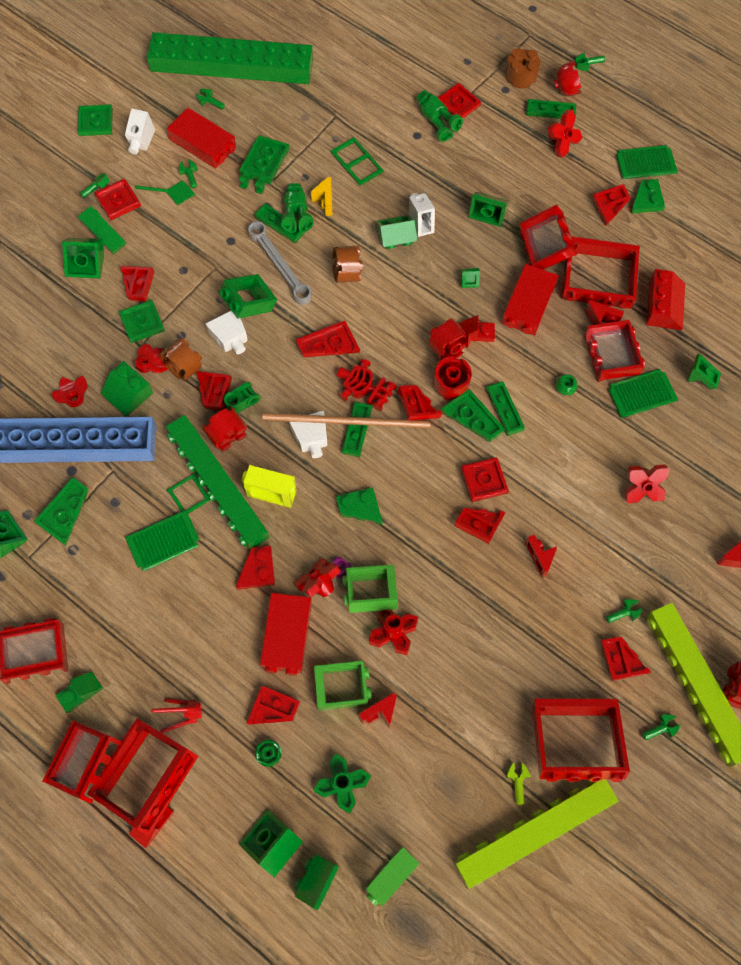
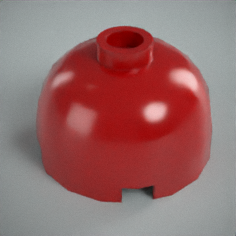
[554,60,581,96]

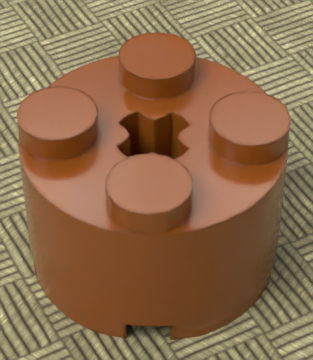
[505,49,540,88]
[332,246,363,283]
[159,337,202,382]

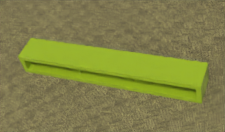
[646,603,741,767]
[454,780,619,889]

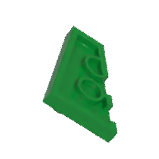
[440,389,505,442]
[34,477,89,546]

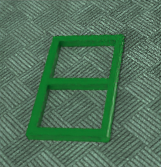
[331,137,384,186]
[167,472,211,514]

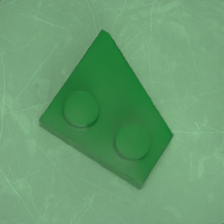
[631,179,665,214]
[336,488,383,524]

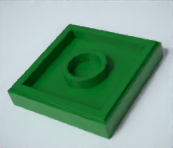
[78,104,113,136]
[118,300,165,343]

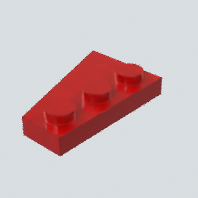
[296,321,360,358]

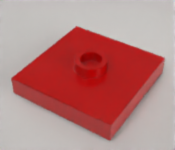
[438,83,481,118]
[94,178,141,221]
[461,457,509,502]

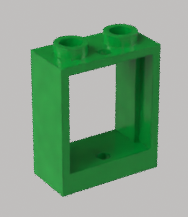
[219,274,278,319]

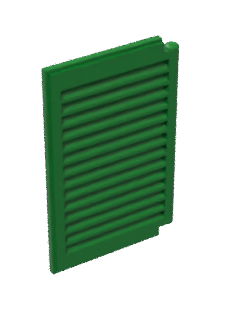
[616,145,678,179]
[608,369,678,419]
[125,510,200,572]

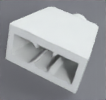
[125,109,155,155]
[409,193,435,237]
[206,311,247,354]
[289,411,327,458]

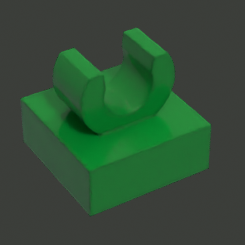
[461,268,480,288]

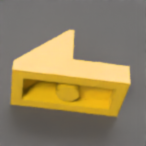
[311,177,332,216]

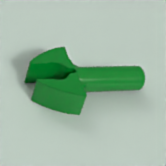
[575,53,605,71]
[196,89,225,110]
[179,159,198,188]
[80,173,110,198]
[606,599,643,623]
[642,715,681,740]

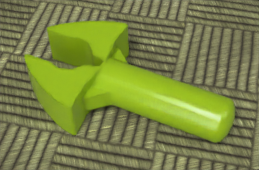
[506,763,531,805]

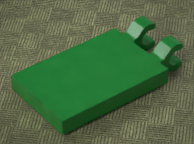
[239,135,290,194]

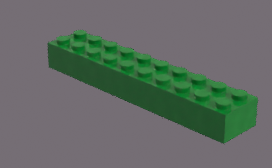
[147,32,313,85]

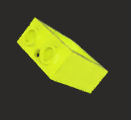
[242,465,297,508]

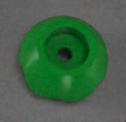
[555,374,578,396]
[255,739,281,767]

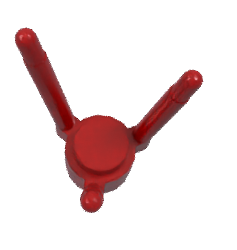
[151,698,202,733]

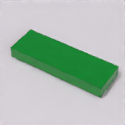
[526,99,576,119]
[254,203,306,244]
[78,206,127,255]
[486,381,525,436]
[342,402,373,458]

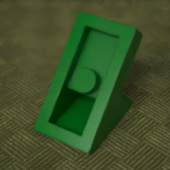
[688,354,721,390]
[56,672,104,714]

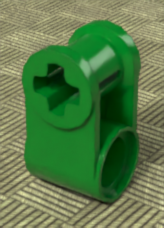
[224,382,261,414]

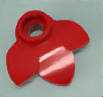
[135,344,168,373]
[51,376,88,408]

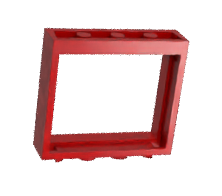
[562,236,640,309]
[532,698,630,782]
[87,718,199,836]

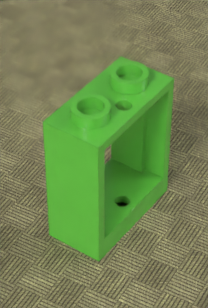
[343,565,398,613]
[314,661,372,711]
[366,847,420,906]

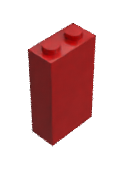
[166,107,236,169]
[502,263,559,336]
[260,593,312,676]

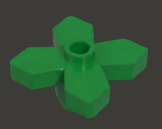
[314,754,371,814]

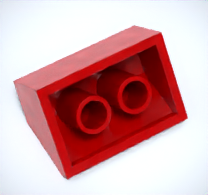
[646,269,685,330]

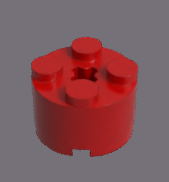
[428,318,471,360]
[433,356,472,401]
[203,407,247,452]

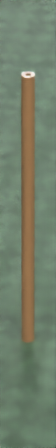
[262,413,430,428]

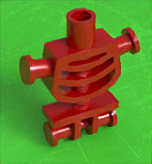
[337,359,397,411]

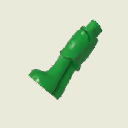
[416,90,464,142]
[281,183,314,233]

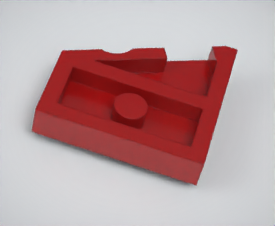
[592,184,631,226]
[120,266,155,302]
[196,371,232,411]
[397,385,442,421]
[454,508,506,544]
[236,546,275,590]
[600,636,651,681]
[246,686,301,725]

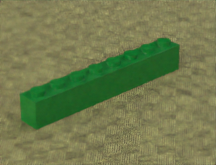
[166,415,270,550]

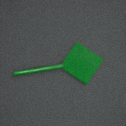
[135,180,195,206]

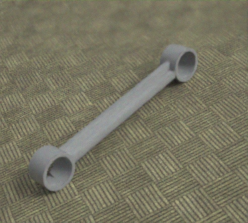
[248,221,312,305]

